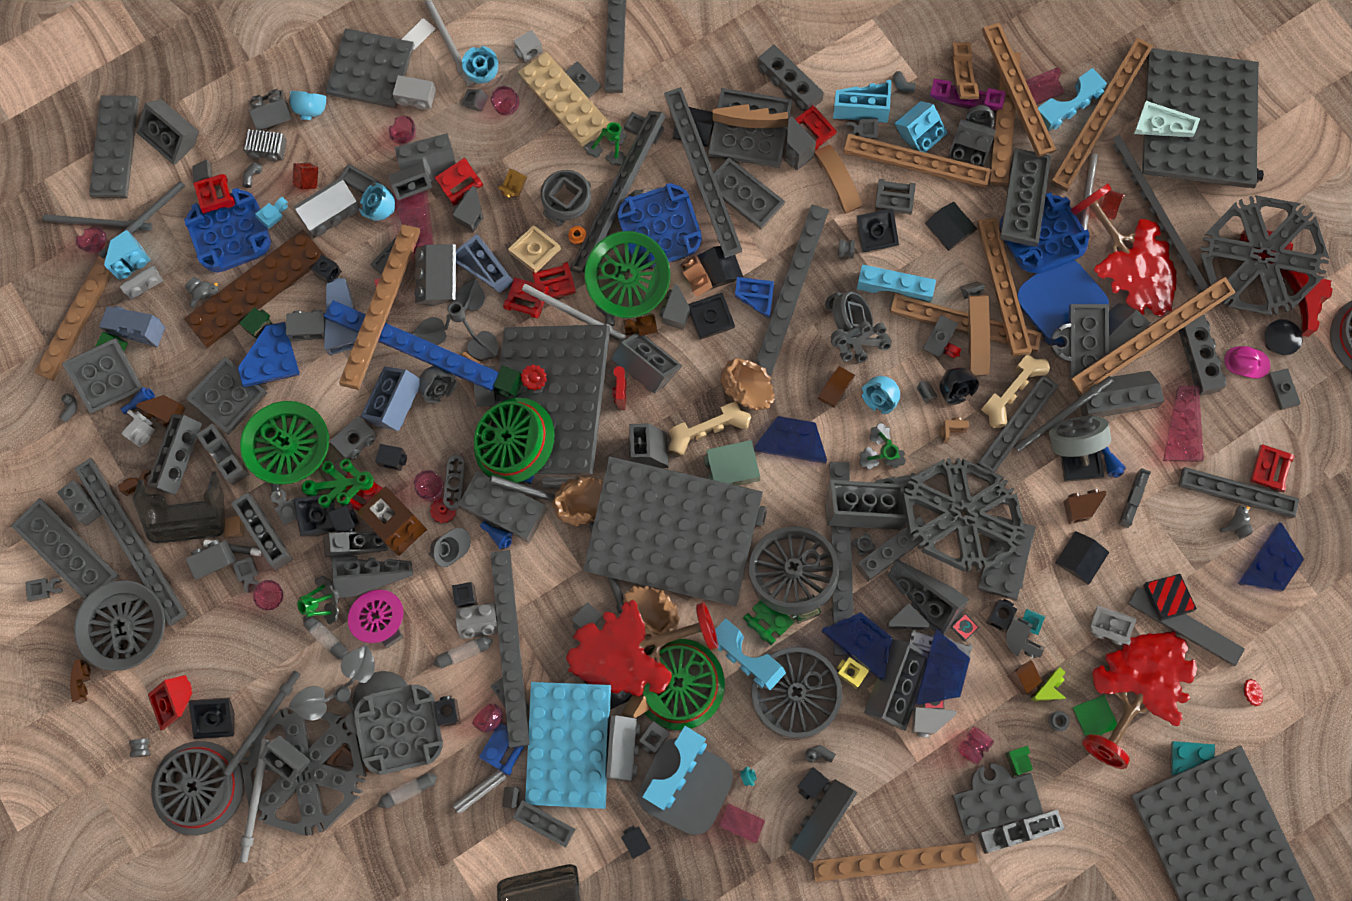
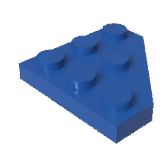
[238,322,299,387]

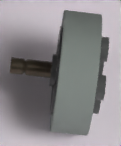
[1049,416,1111,466]

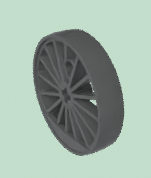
[749,526,839,615]
[751,647,842,739]

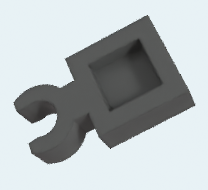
[847,119,878,138]
[270,489,297,525]
[232,556,260,593]
[25,578,63,602]

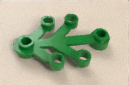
[302,459,374,508]

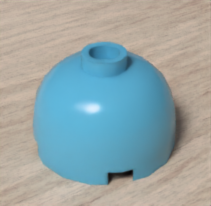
[462,46,498,84]
[289,91,327,120]
[359,183,395,221]
[861,375,900,414]

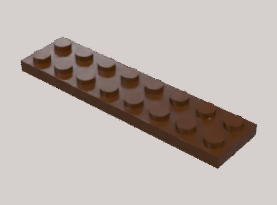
[184,229,326,348]

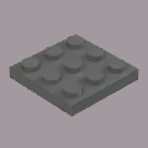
[62,338,143,414]
[186,357,267,435]

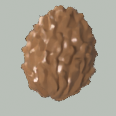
[720,358,775,411]
[552,476,603,527]
[623,586,680,638]

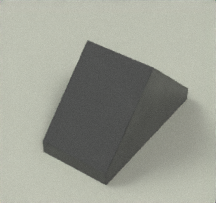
[887,603,929,630]

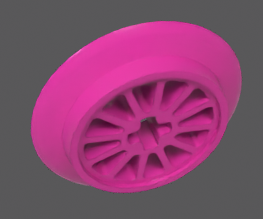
[348,590,403,643]

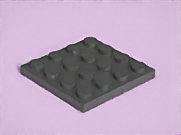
[326,28,415,109]
[708,88,793,169]

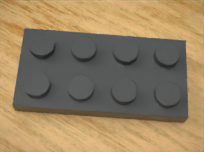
[714,157,785,230]
[978,516,1036,601]

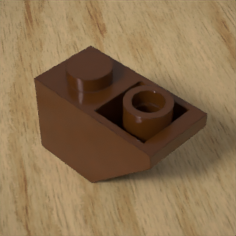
[136,395,186,427]
[1063,489,1107,524]

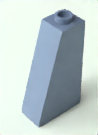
[324,278,358,355]

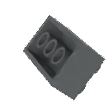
[458,471,547,543]

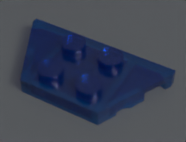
[754,416,827,464]
[1238,522,1304,592]
[821,612,892,681]
[915,629,970,705]

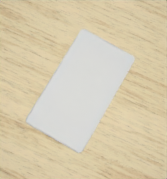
[402,18,435,50]

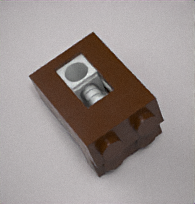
[357,486,427,556]

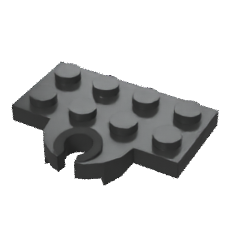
[1050,304,1109,381]
[953,763,1044,835]

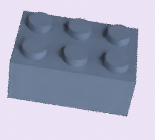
[360,366,420,431]

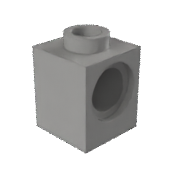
[513,30,543,62]

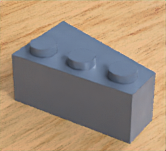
[456,234,513,293]
[99,306,166,347]

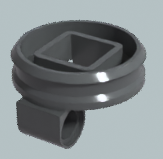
[540,170,591,226]
[825,291,873,349]

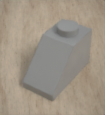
[912,707,956,738]

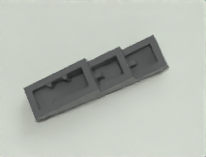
[977,809,1065,854]

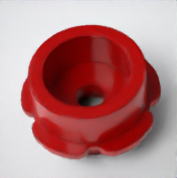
[944,342,962,359]

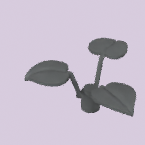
[412,278,499,360]
[289,645,375,736]

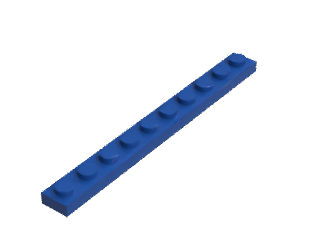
[324,300,499,391]

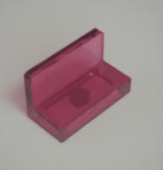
[1026,67,1064,105]
[719,804,765,843]

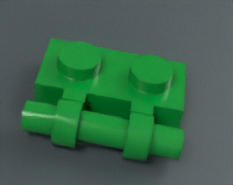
[743,601,794,646]

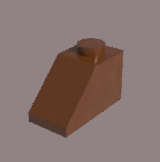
[1008,660,1042,695]

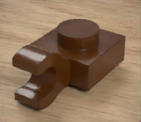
[623,314,658,336]
[118,470,151,496]

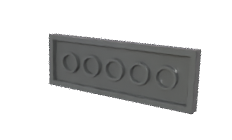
[89,96,139,198]
[1000,148,1051,247]
[11,498,119,600]

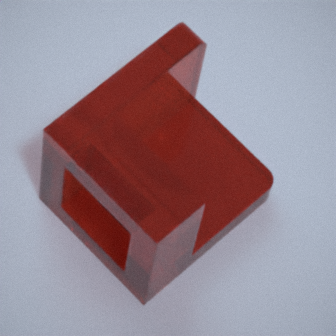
[293,163,318,190]
[1099,191,1125,220]

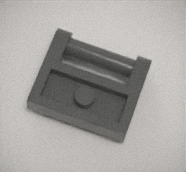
[875,178,916,215]

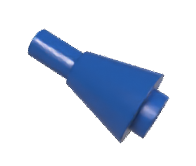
[121,387,155,414]
[1101,446,1126,478]
[480,521,513,549]

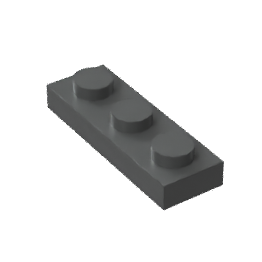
[513,800,576,848]

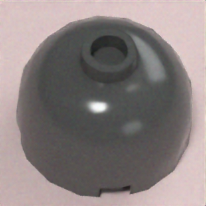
[419,366,457,404]

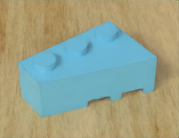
[833,80,891,123]

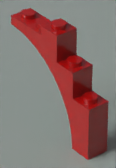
[1240,230,1333,337]

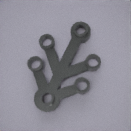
[831,321,892,363]

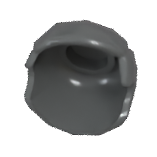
[966,105,994,128]

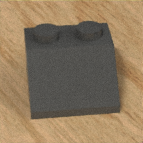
[785,116,816,171]

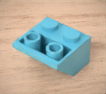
[894,101,948,153]
[104,230,151,281]

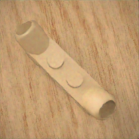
[981,354,1050,428]
[668,402,752,457]

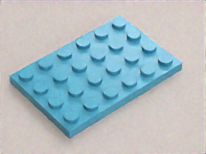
[525,682,611,809]

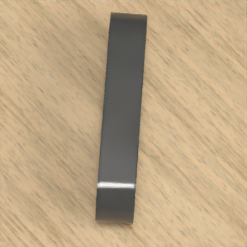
[443,455,465,511]

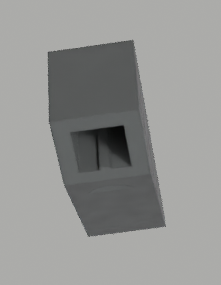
[323,532,388,557]

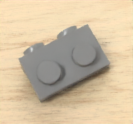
[120,266,164,300]
[121,409,156,447]
[456,603,498,639]
[1089,605,1136,645]

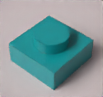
[1023,609,1045,635]

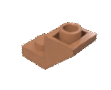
[680,255,712,297]

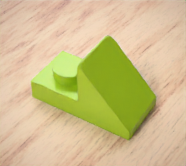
[1031,667,1066,702]

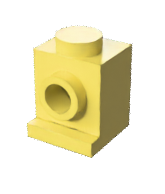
[836,657,869,689]

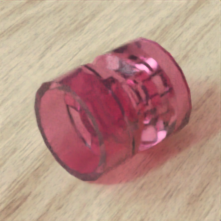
[956,726,994,765]

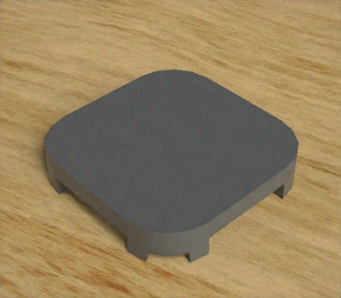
[354,685,443,775]
[638,738,733,835]

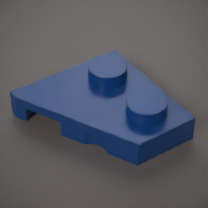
[735,277,774,318]

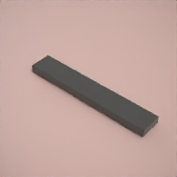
[977,376,1058,473]
[1178,467,1299,518]
[1128,587,1245,666]

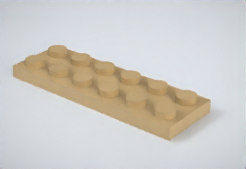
[518,52,610,147]

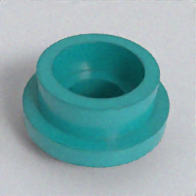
[740,766,757,787]

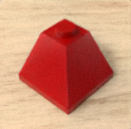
[148,675,192,731]

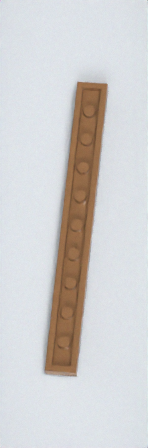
[1051,37,1153,192]
[339,224,420,390]
[1069,277,1236,395]

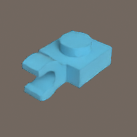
[255,197,288,229]

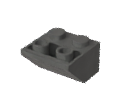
[249,89,292,131]
[948,119,996,167]
[628,423,669,468]

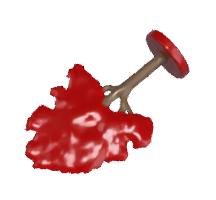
[1070,183,1177,317]
[566,600,718,697]
[1082,631,1197,769]

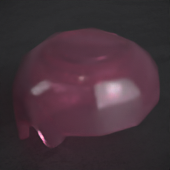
[491,85,520,116]
[389,115,416,145]
[76,226,107,254]
[414,470,444,501]
[253,580,284,611]
[472,703,503,733]

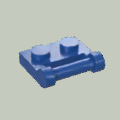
[479,722,525,776]

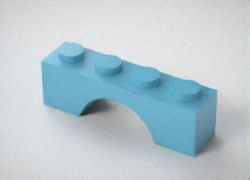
[1038,68,1107,132]
[856,264,936,303]
[715,618,786,690]
[643,726,707,810]

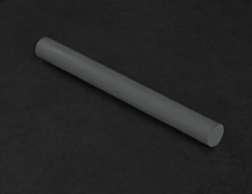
[489,475,555,502]

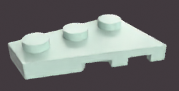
[1134,101,1200,137]

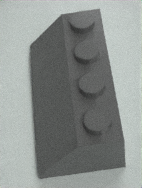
[1076,371,1164,417]
[825,480,906,530]
[864,639,932,731]
[789,779,858,863]

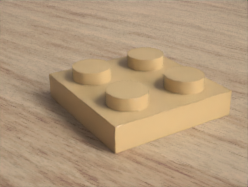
[508,225,561,273]

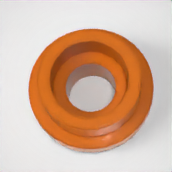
[568,226,587,244]

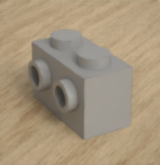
[393,75,436,110]

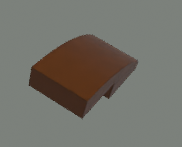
[818,366,855,408]
[70,659,91,704]

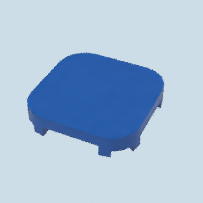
[618,183,702,269]
[184,188,271,273]
[999,192,1090,273]
[1017,260,1109,347]

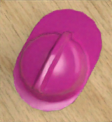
[1224,346,1270,379]

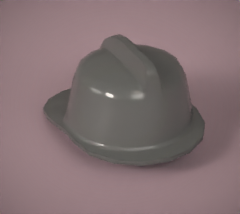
[429,528,471,567]

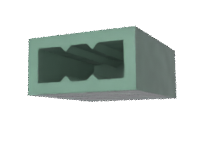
[704,440,760,486]

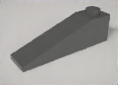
[1109,303,1150,352]
[331,555,413,598]
[888,559,969,636]

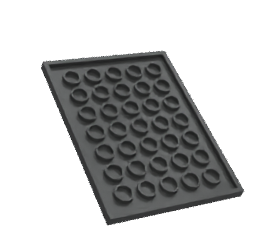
[1142,48,1259,189]
[487,325,610,475]
[583,456,763,606]
[1130,746,1316,901]

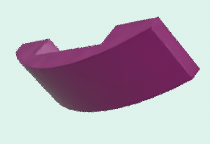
[930,78,1006,110]

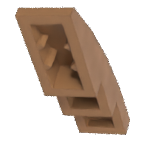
[712,104,789,128]
[967,295,990,375]

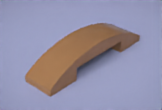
[952,42,979,99]
[814,144,862,214]

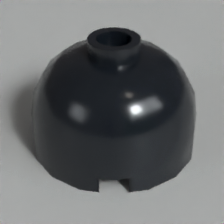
[939,368,979,405]

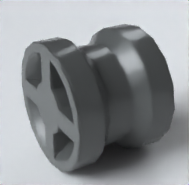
[838,239,855,259]
[129,738,151,758]

